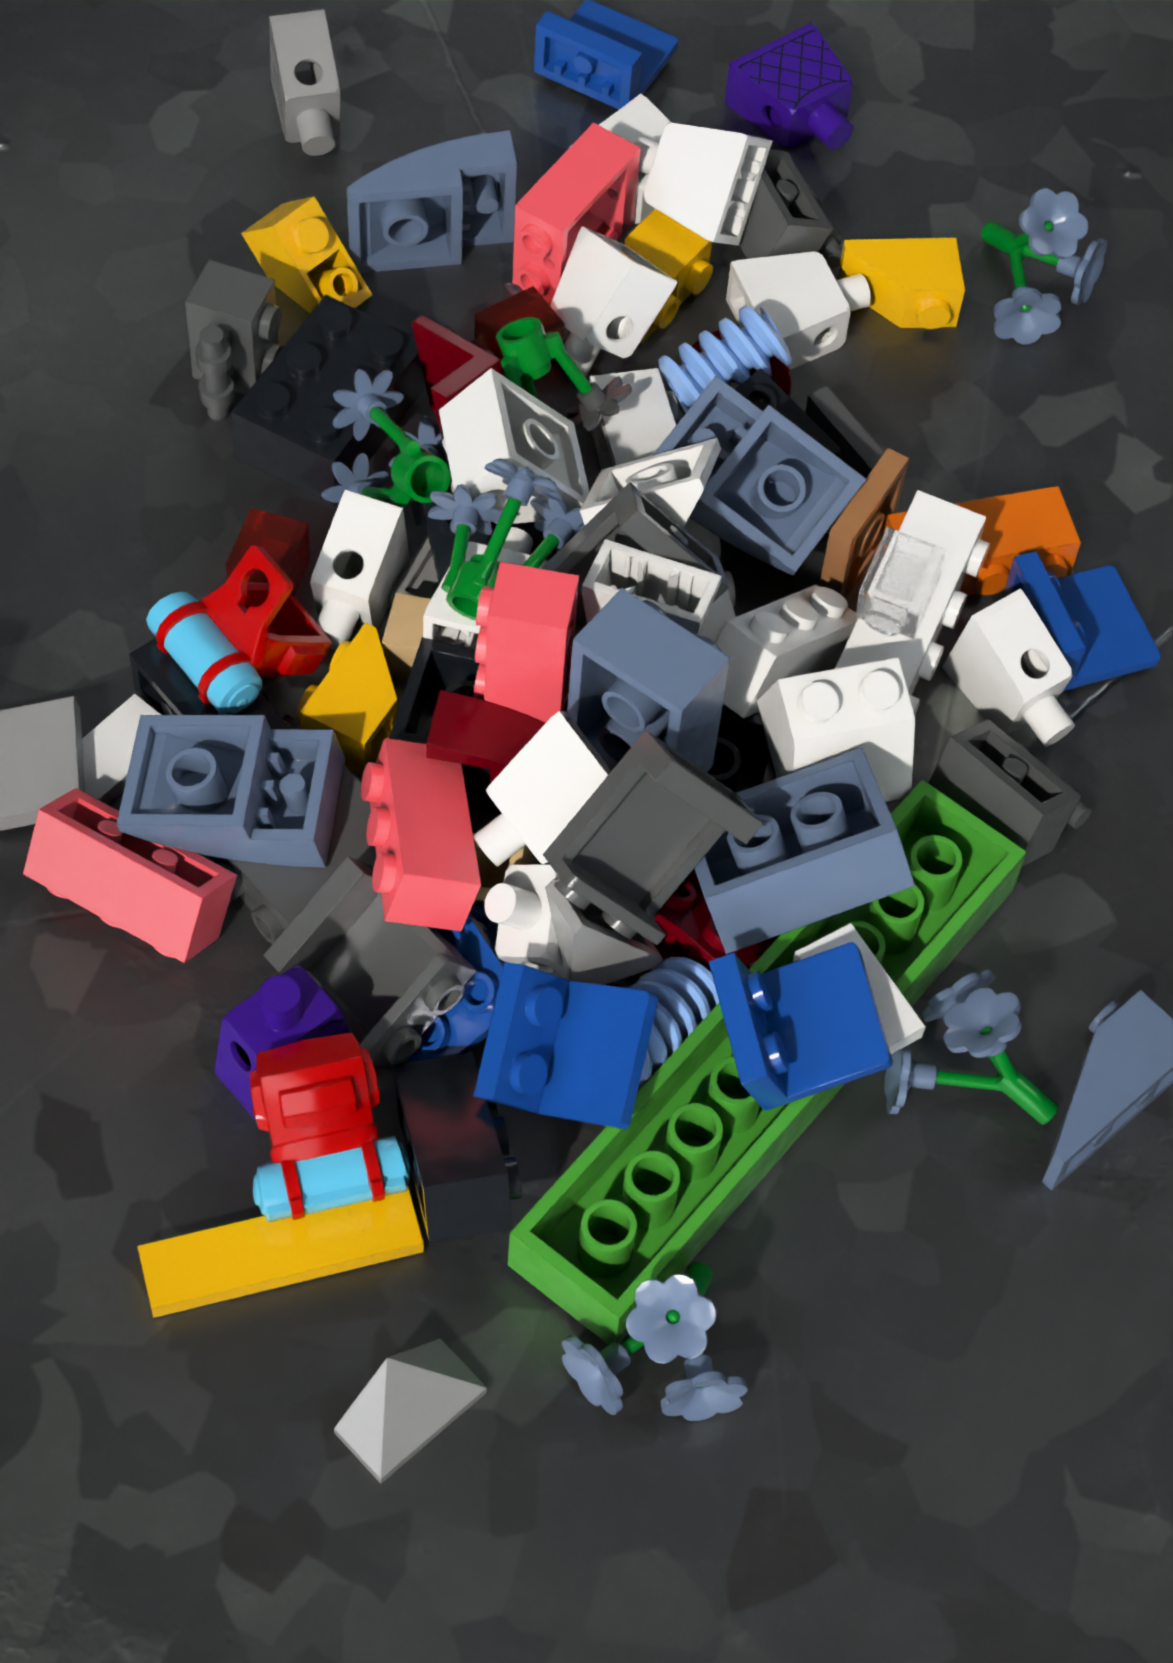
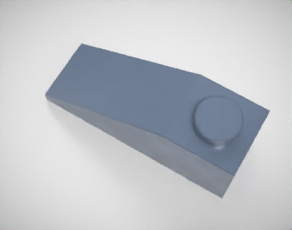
[1042,990,1173,1191]

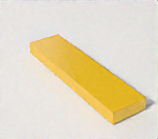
[137,1187,424,1318]

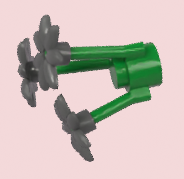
[496,317,632,431]

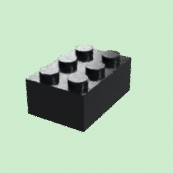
[231,295,426,506]

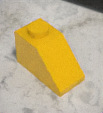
[837,238,965,329]

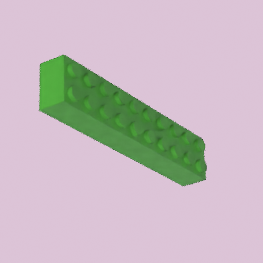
[508,780,1027,1345]

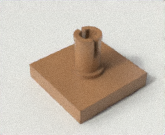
[819,448,909,599]

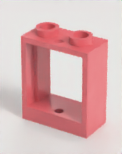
[512,122,641,304]

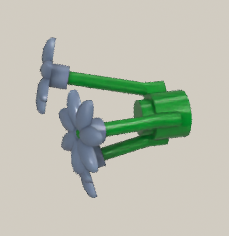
[321,369,452,516]
[428,458,585,620]

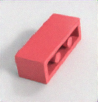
[474,562,579,723]
[361,738,481,932]
[23,788,237,963]

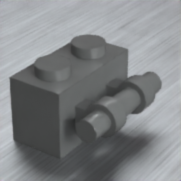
[739,149,842,268]
[185,259,284,420]
[928,719,1091,867]

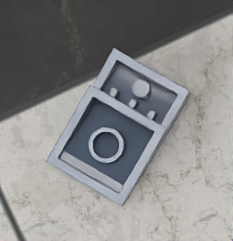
[346,130,517,273]
[652,376,866,575]
[116,715,345,868]

